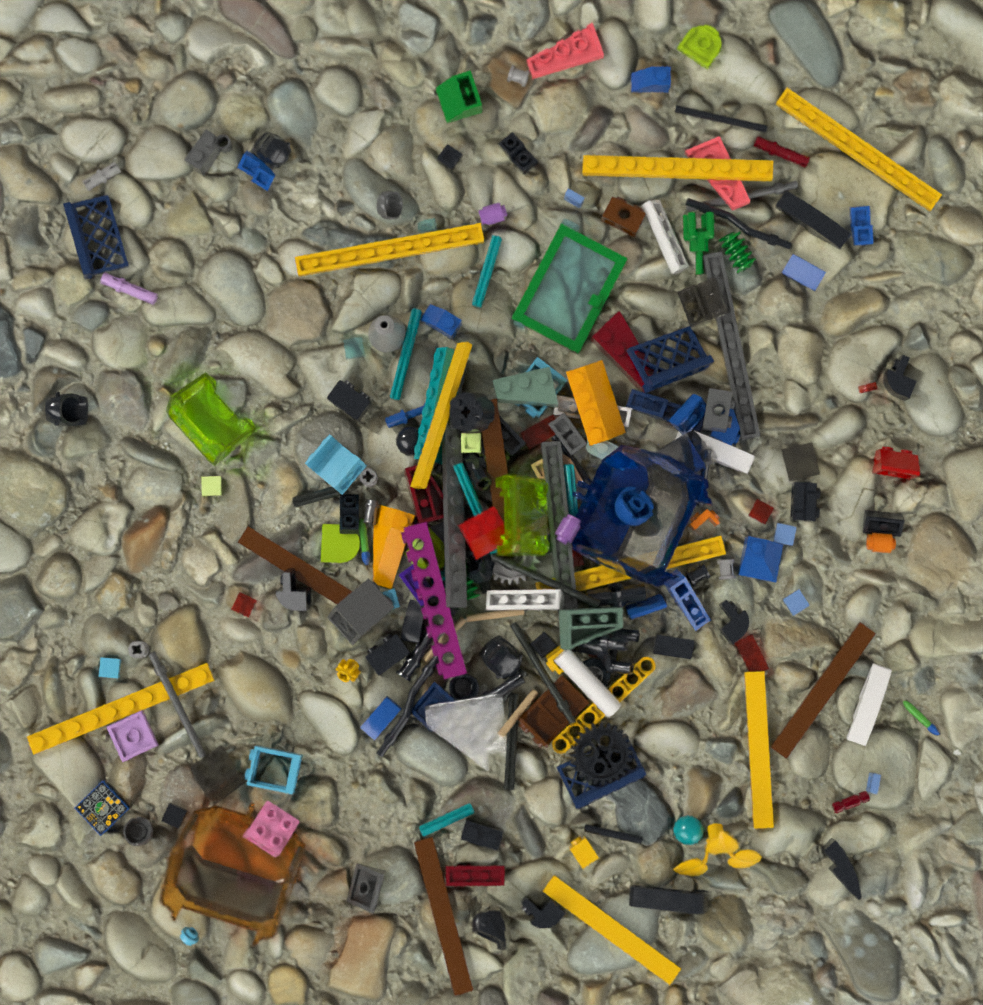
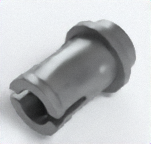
[363,500,380,525]

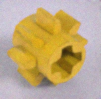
[335,659,361,682]

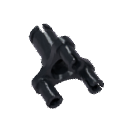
[571,627,640,675]

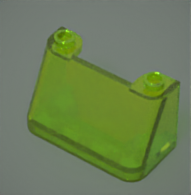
[166,372,256,466]
[496,474,550,557]

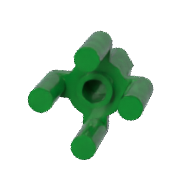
[683,212,714,275]

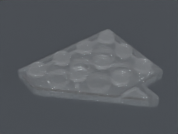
[425,694,506,770]

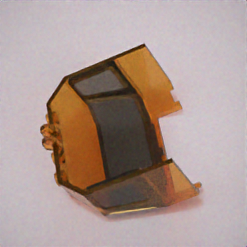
[159,802,306,947]

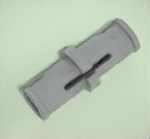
[83,161,121,191]

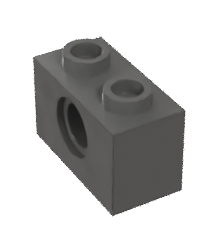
[703,388,735,433]

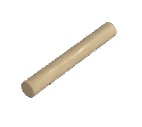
[466,610,524,622]
[422,616,467,663]
[498,689,538,738]

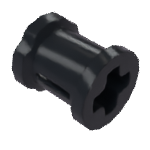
[685,563,710,587]

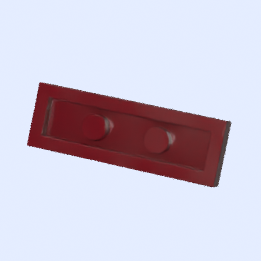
[446,865,505,886]

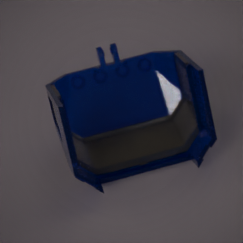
[572,445,712,587]

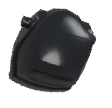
[250,132,291,170]
[45,392,88,426]
[479,635,523,679]
[472,910,506,950]

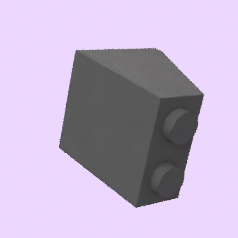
[327,578,394,646]

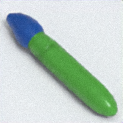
[359,518,370,565]
[903,701,940,736]

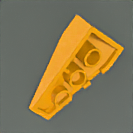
[373,505,416,589]

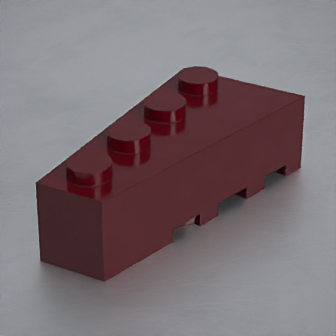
[591,310,654,393]

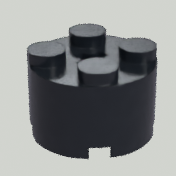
[450,392,495,432]

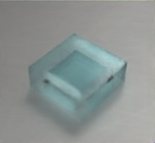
[343,337,365,360]

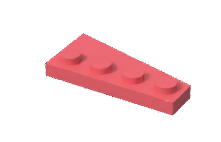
[527,22,604,79]
[685,136,750,211]

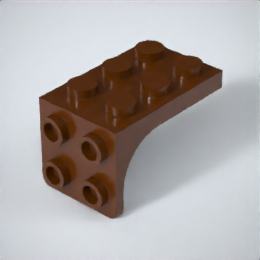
[518,675,589,748]

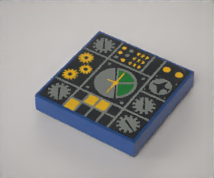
[75,780,130,836]

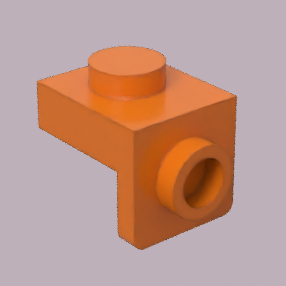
[688,509,720,531]

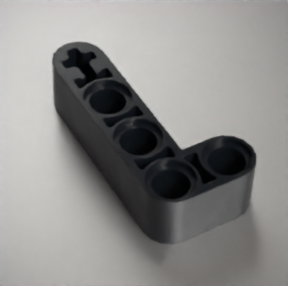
[629,885,709,915]

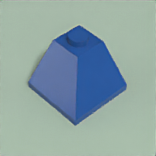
[738,536,783,583]

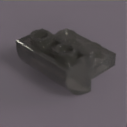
[677,277,729,327]

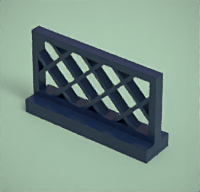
[63,195,129,280]
[627,326,714,393]
[556,733,647,810]

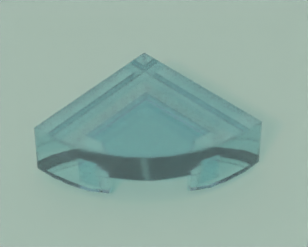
[417,218,436,232]

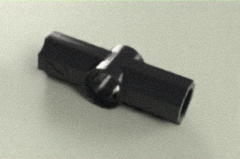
[462,453,491,491]
[587,583,647,608]

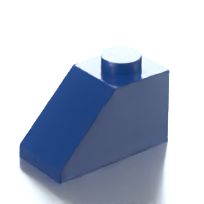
[631,67,671,93]
[420,304,462,340]
[709,409,741,446]

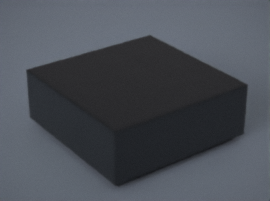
[437,144,463,171]
[530,632,557,659]
[161,802,188,829]

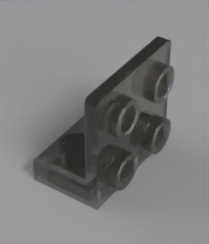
[191,745,247,804]

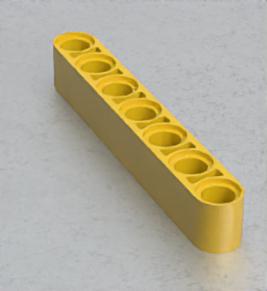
[551,657,656,754]

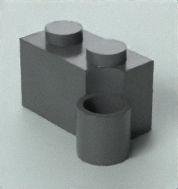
[184,129,232,176]

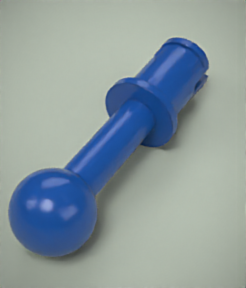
[385,403,425,428]

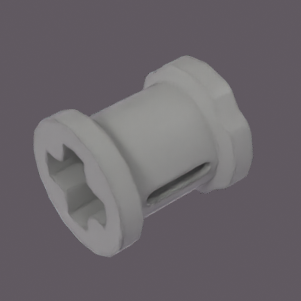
[507,65,530,88]
[359,468,378,487]
[718,559,736,580]
[128,641,149,658]

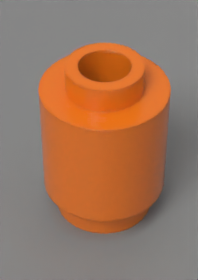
[866,533,896,553]

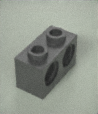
[549,412,587,456]

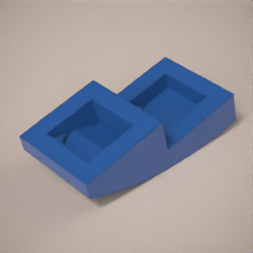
[237,150,276,191]
[849,206,873,246]
[360,696,402,740]

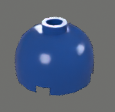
[614,487,654,526]

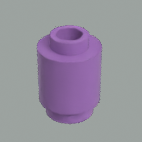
[478,202,507,225]
[555,514,581,544]

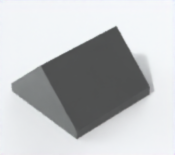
[347,863,386,913]

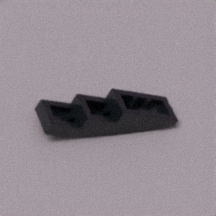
[775,191,851,250]

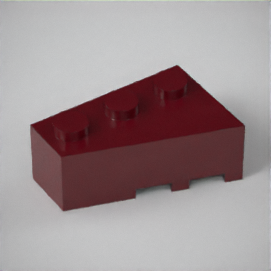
[404,465,444,524]

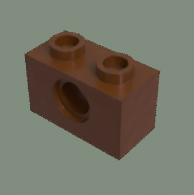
[601,196,646,237]

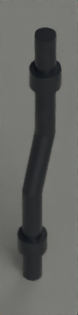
[685,198,792,249]
[376,656,439,757]

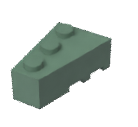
[493,367,558,408]
[559,607,623,650]

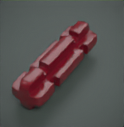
[832,791,870,813]

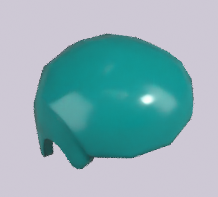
[673,815,704,845]

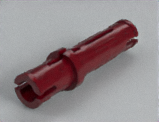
[753,136,810,168]

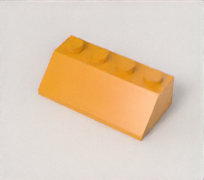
[566,360,626,446]

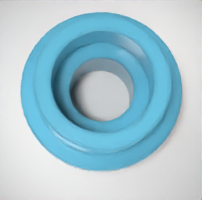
[180,927,199,946]

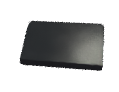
[862,510,905,537]
[653,635,695,659]

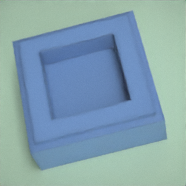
[564,188,584,208]
[773,523,797,546]
[782,589,810,616]
[866,772,881,794]

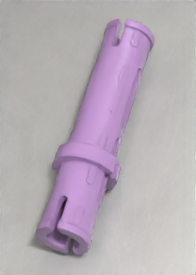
[100,272,158,305]

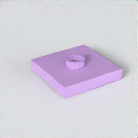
[107,710,159,762]

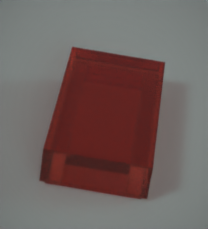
[520,414,556,450]
[735,634,769,672]

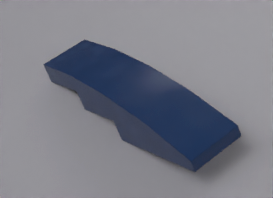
[626,389,705,433]

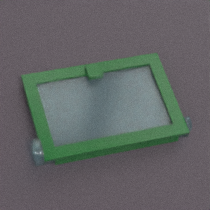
[511,219,628,354]

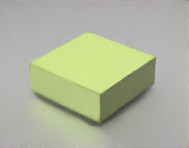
[461,433,482,453]
[201,476,222,496]

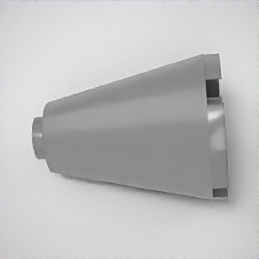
[368,315,406,353]

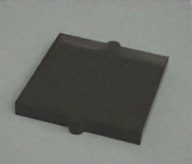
[781,442,820,482]

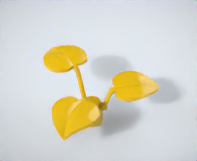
[673,823,762,876]

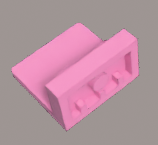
[242,801,299,857]

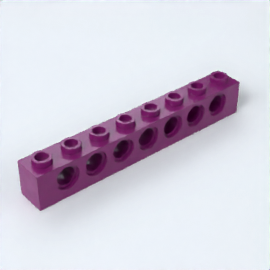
[401,522,467,679]

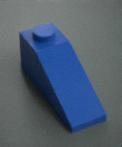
[661,569,711,631]

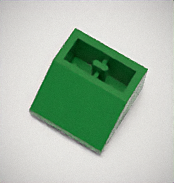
[435,70,482,123]

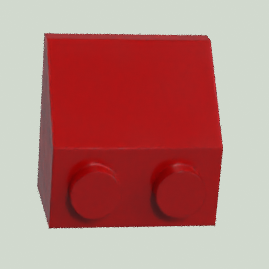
[872,446,920,480]
[458,506,510,560]

